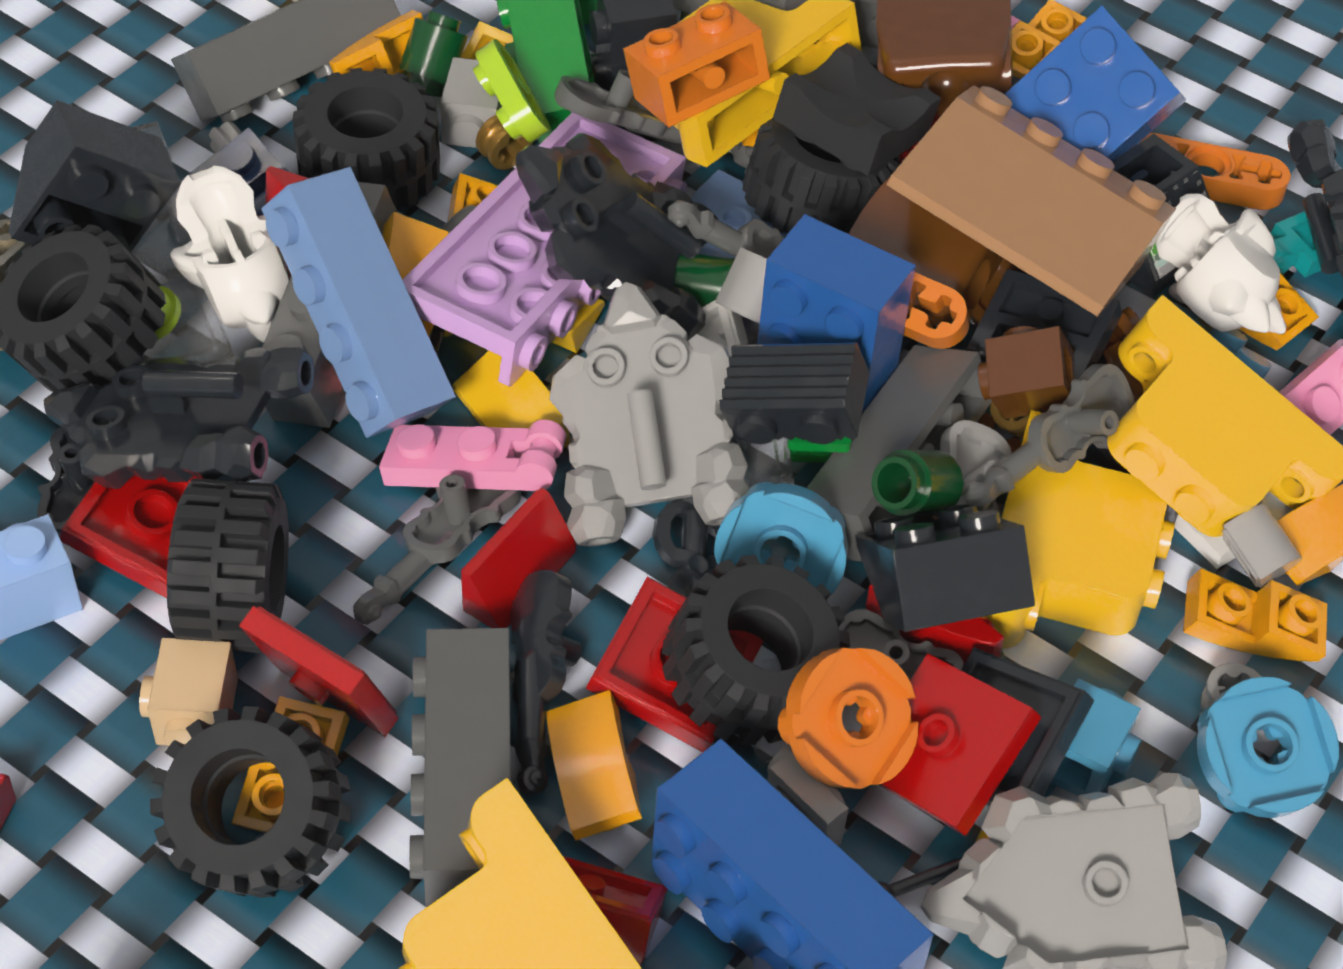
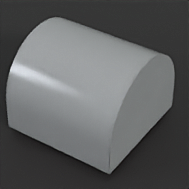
[715,247,767,324]
[1222,503,1302,589]

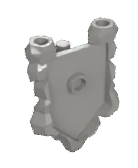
[549,282,750,547]
[920,773,1228,969]

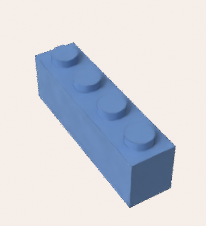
[261,167,456,438]

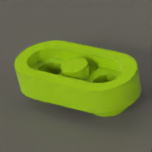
[473,39,551,143]

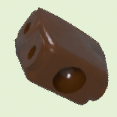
[876,0,1013,118]
[849,171,1003,337]

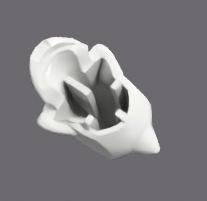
[170,165,289,343]
[1156,194,1287,334]

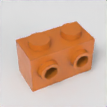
[623,1,770,128]

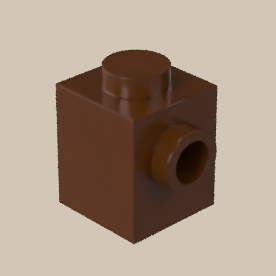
[978,326,1076,419]

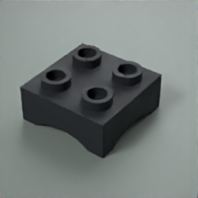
[772,43,941,176]

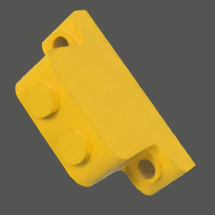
[674,0,862,167]
[1107,295,1343,537]
[985,410,1175,649]
[398,778,642,969]

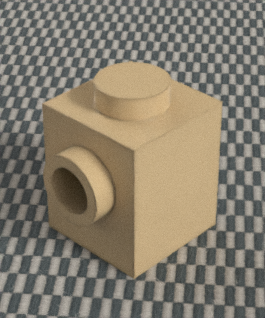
[139,638,238,746]

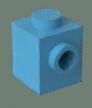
[1051,678,1143,796]

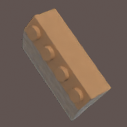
[886,85,1176,317]

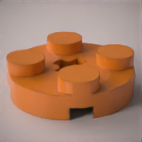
[778,648,918,789]

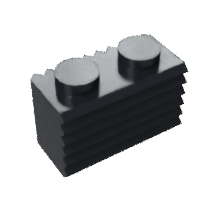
[719,343,869,445]

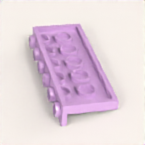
[402,113,687,387]

